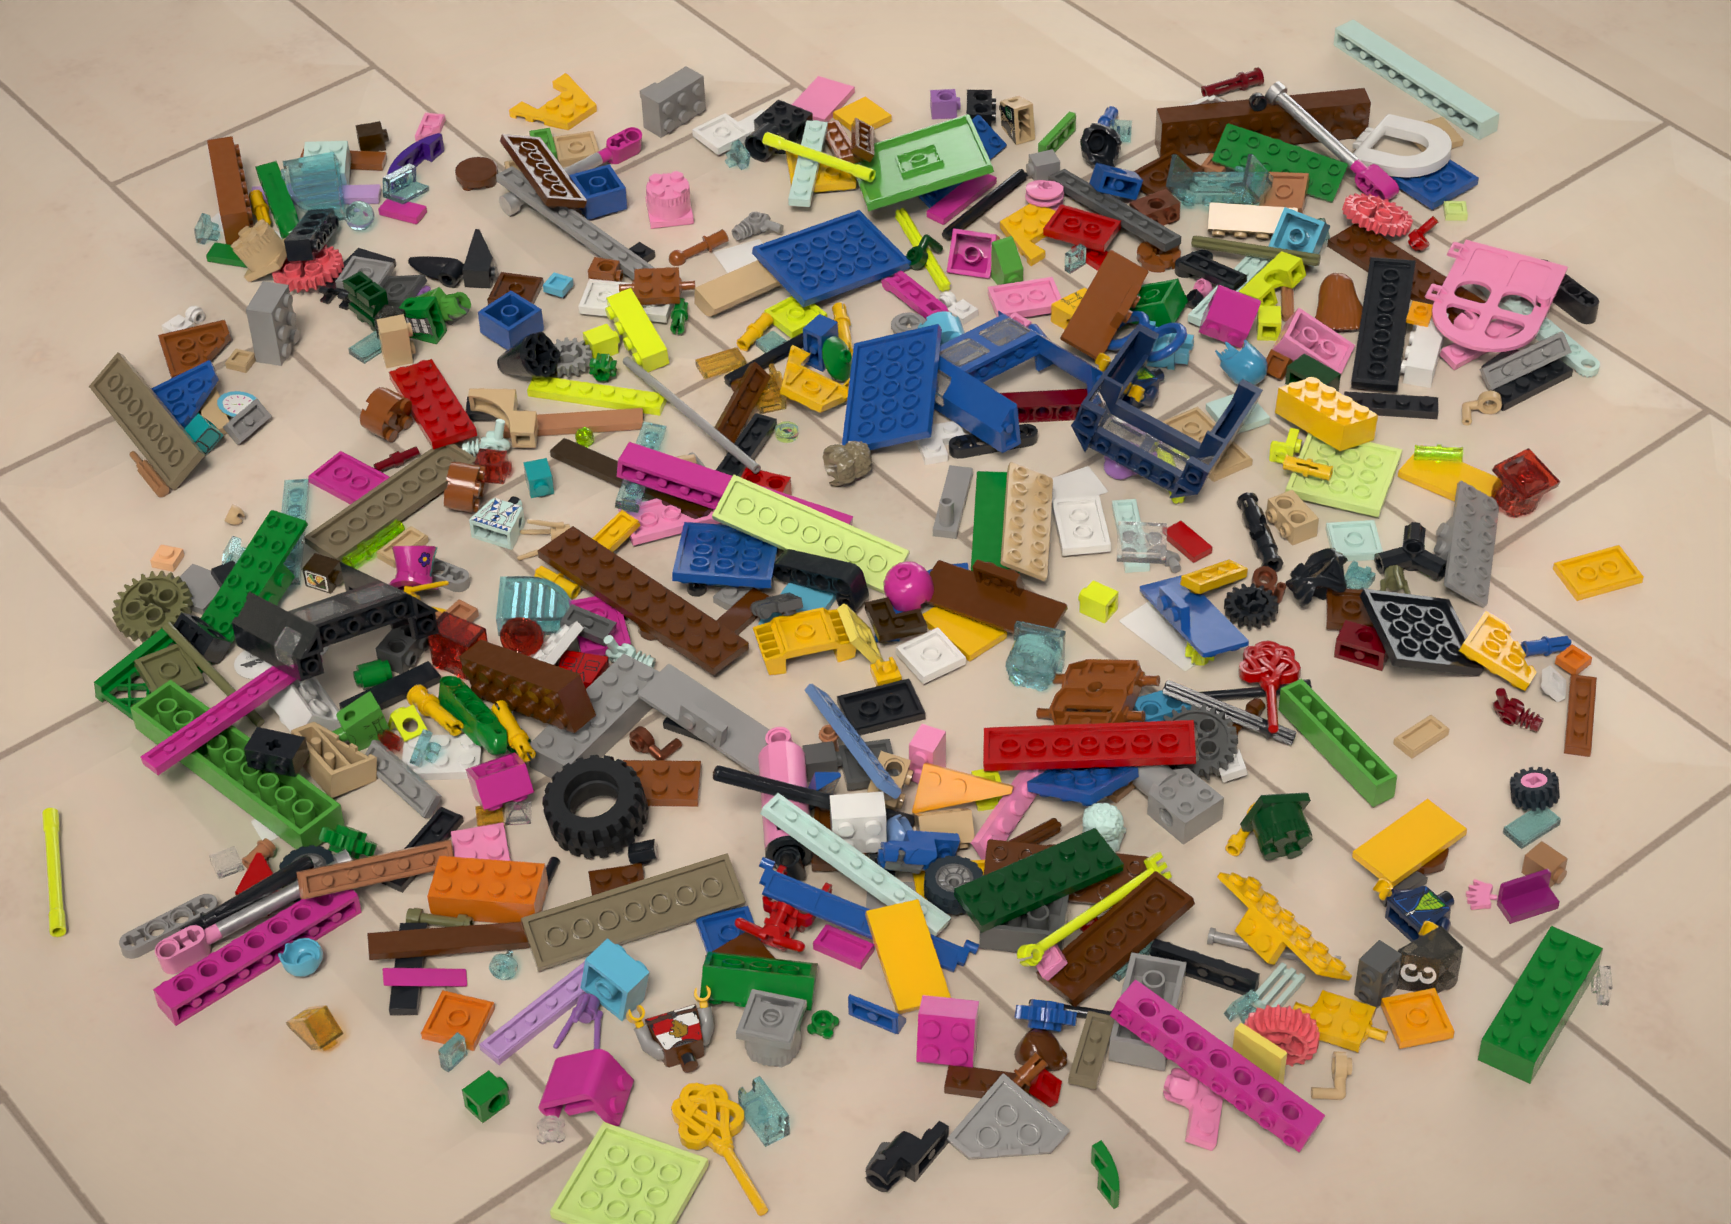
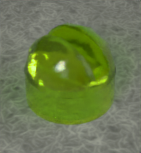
[575,427,594,447]

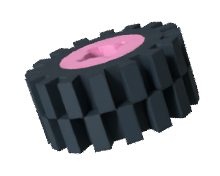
[1510,767,1560,811]

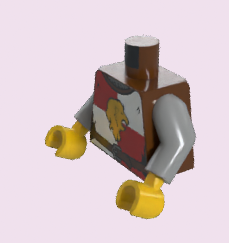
[626,986,714,1072]

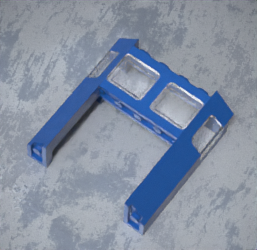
[934,311,1104,453]

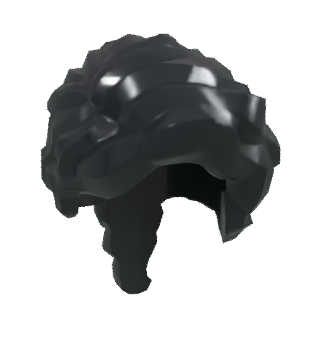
[1080,123,1122,167]

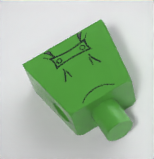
[332,691,394,751]

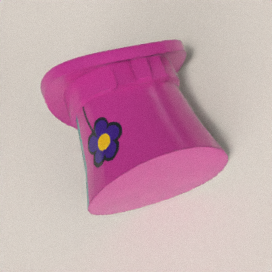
[389,546,438,590]

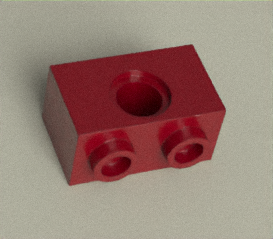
[1334,620,1389,671]

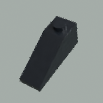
[462,229,498,289]

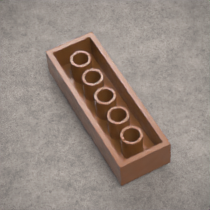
[207,136,254,245]

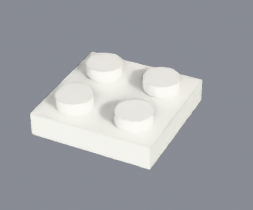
[692,113,751,155]
[896,628,966,684]

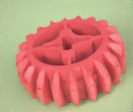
[1244,1004,1320,1067]

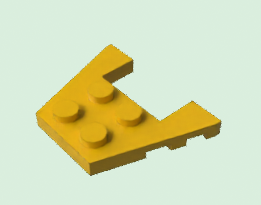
[509,73,597,130]
[1000,203,1056,266]
[780,345,850,413]

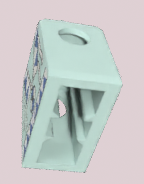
[469,496,525,550]

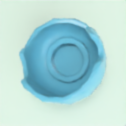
[278,938,323,976]

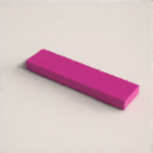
[927,174,997,225]

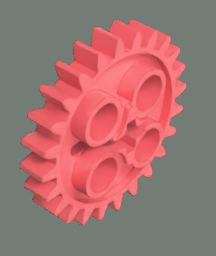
[1342,193,1413,237]
[272,245,344,293]

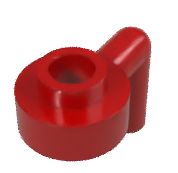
[1408,216,1439,251]

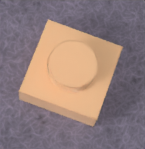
[150,544,185,572]

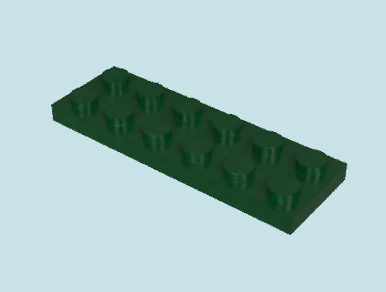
[954,828,1124,933]

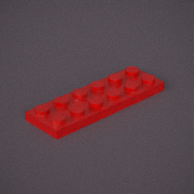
[389,359,477,449]

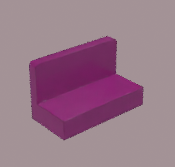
[1497,869,1560,924]

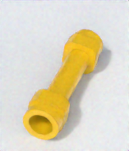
[1225,802,1256,856]

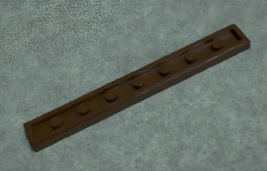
[550,438,714,519]

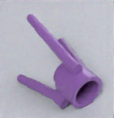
[553,993,603,1049]

